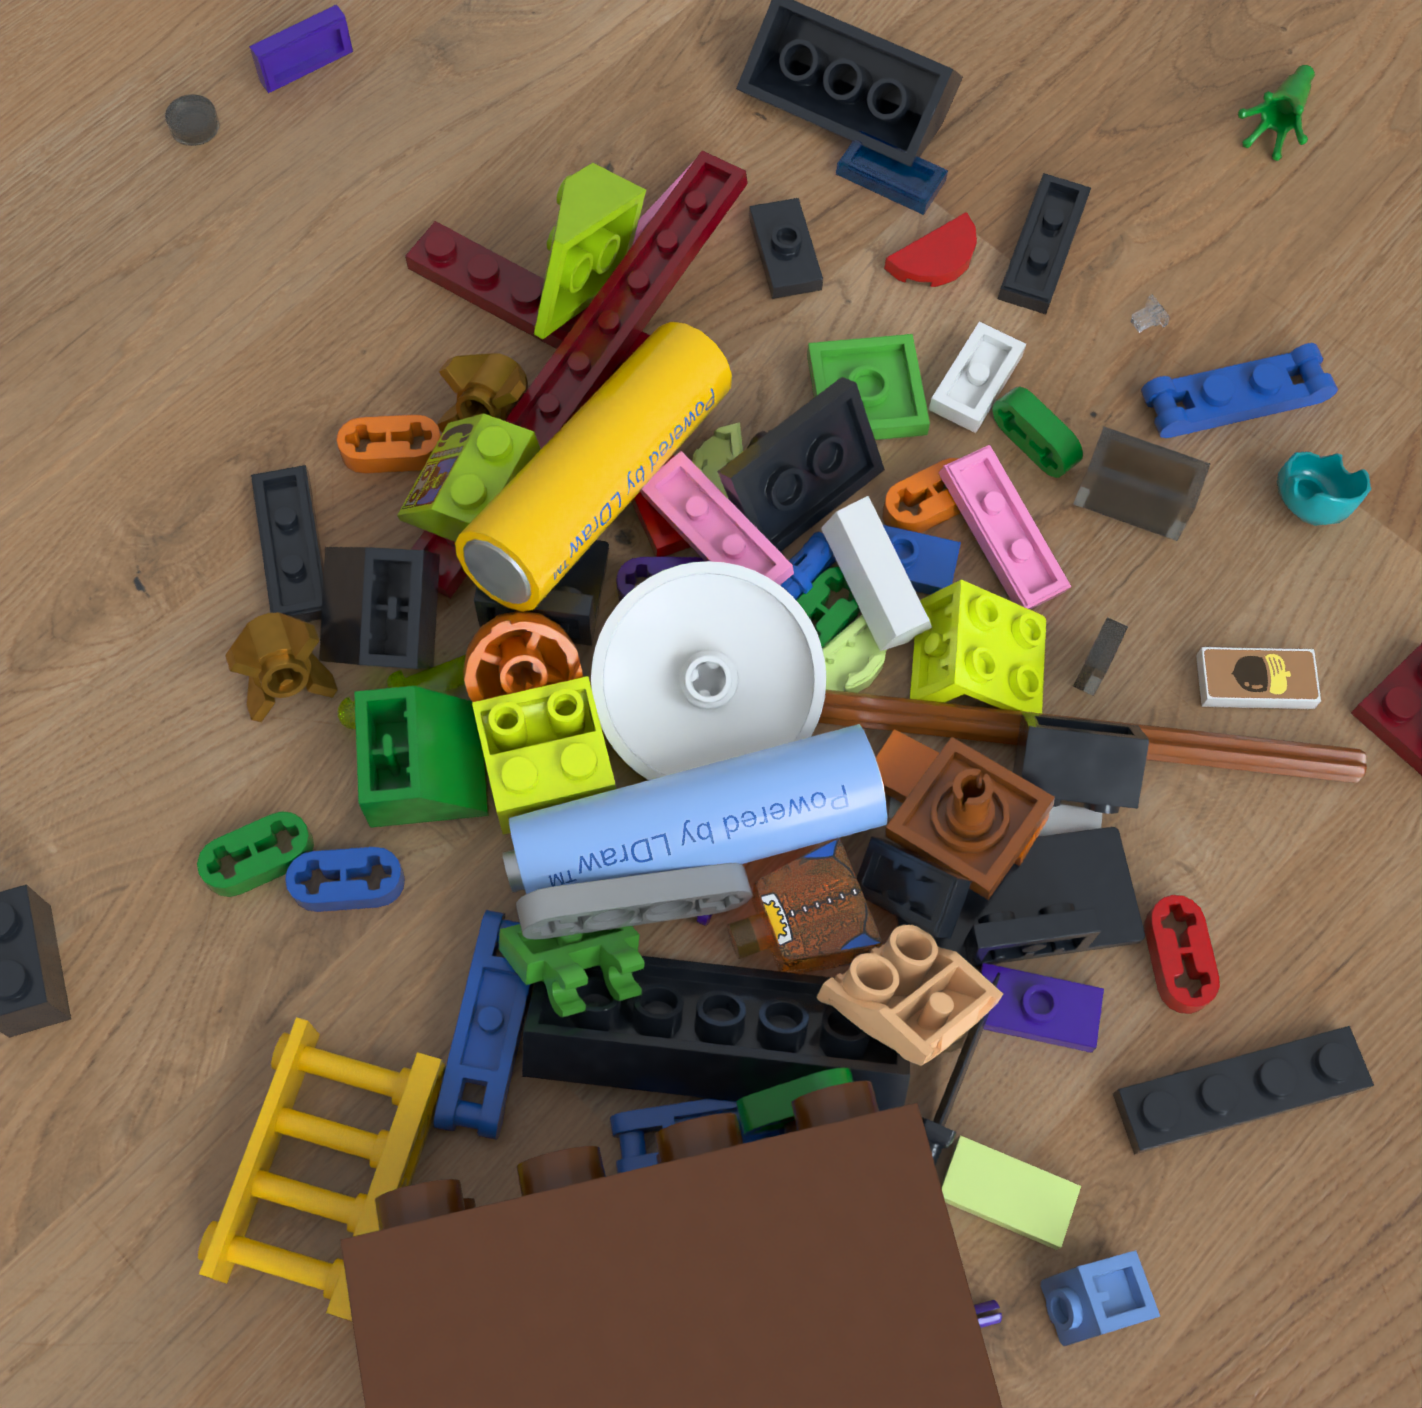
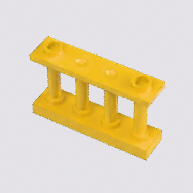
[198,1017,446,1322]

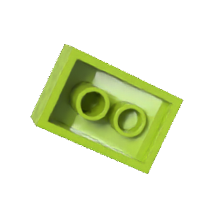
[534,163,646,339]

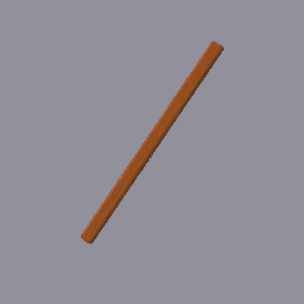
[818,689,1367,783]

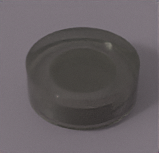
[165,94,220,146]

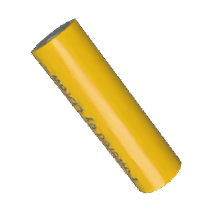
[455,322,732,612]

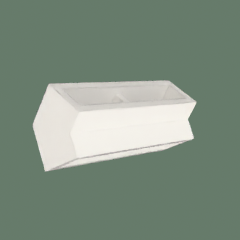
[821,496,932,651]

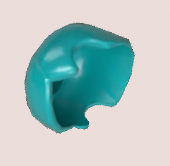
[1276,451,1371,526]

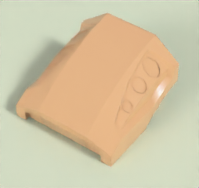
[817,925,1003,1066]

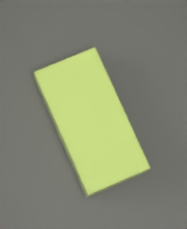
[941,1135,1081,1250]

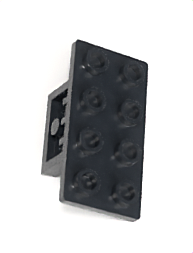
[895,827,1145,967]

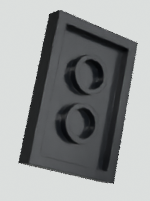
[717,377,885,552]

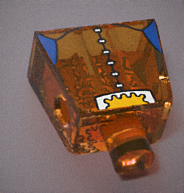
[727,838,883,974]

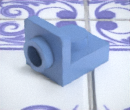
[1041,1250,1160,1346]

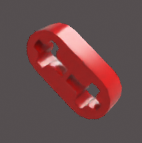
[1144,895,1220,1014]

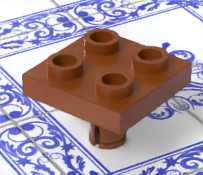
[885,737,1055,900]

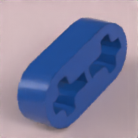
[285,847,405,912]

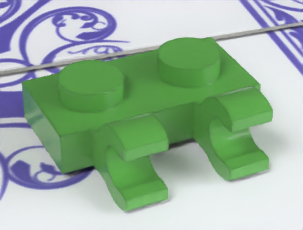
[499,924,645,1017]

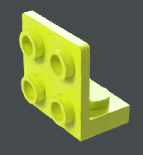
[910,579,1046,713]

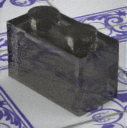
[1073,427,1211,541]

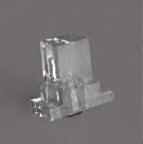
[1131,294,1170,333]

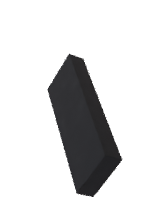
[997,173,1091,314]
[251,465,324,622]

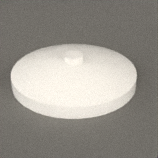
[591,561,826,780]

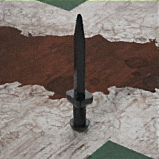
[922,972,1001,1165]

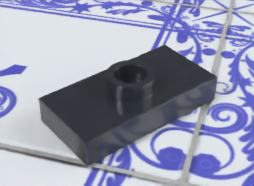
[749,198,823,299]
[853,836,972,939]

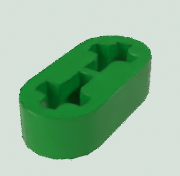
[992,386,1083,478]
[797,567,861,648]
[197,811,314,897]
[736,1068,854,1136]

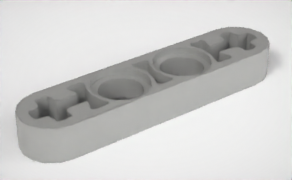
[516,863,753,940]

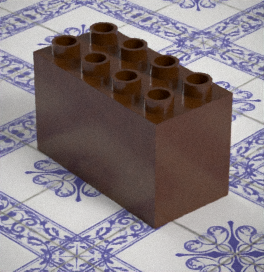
[340,1081,1003,1408]

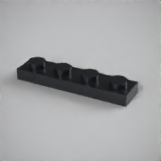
[1113,1026,1374,1155]

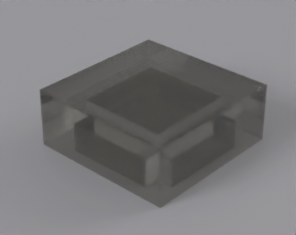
[1073,617,1128,696]

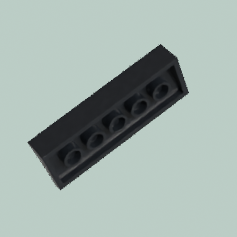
[522,956,910,1111]

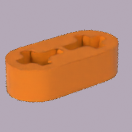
[336,415,441,473]
[882,458,961,533]

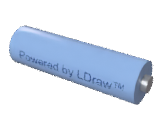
[502,724,888,894]

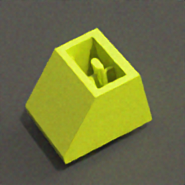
[472,676,616,835]

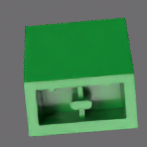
[354,686,489,828]

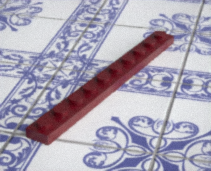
[411,150,748,599]

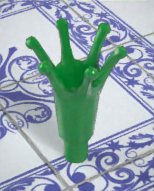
[1238,65,1315,161]

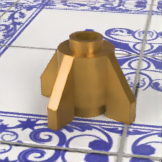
[437,353,528,433]
[225,613,338,722]

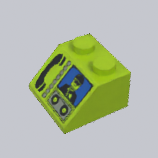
[397,413,541,542]

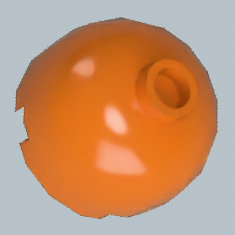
[463,611,583,702]

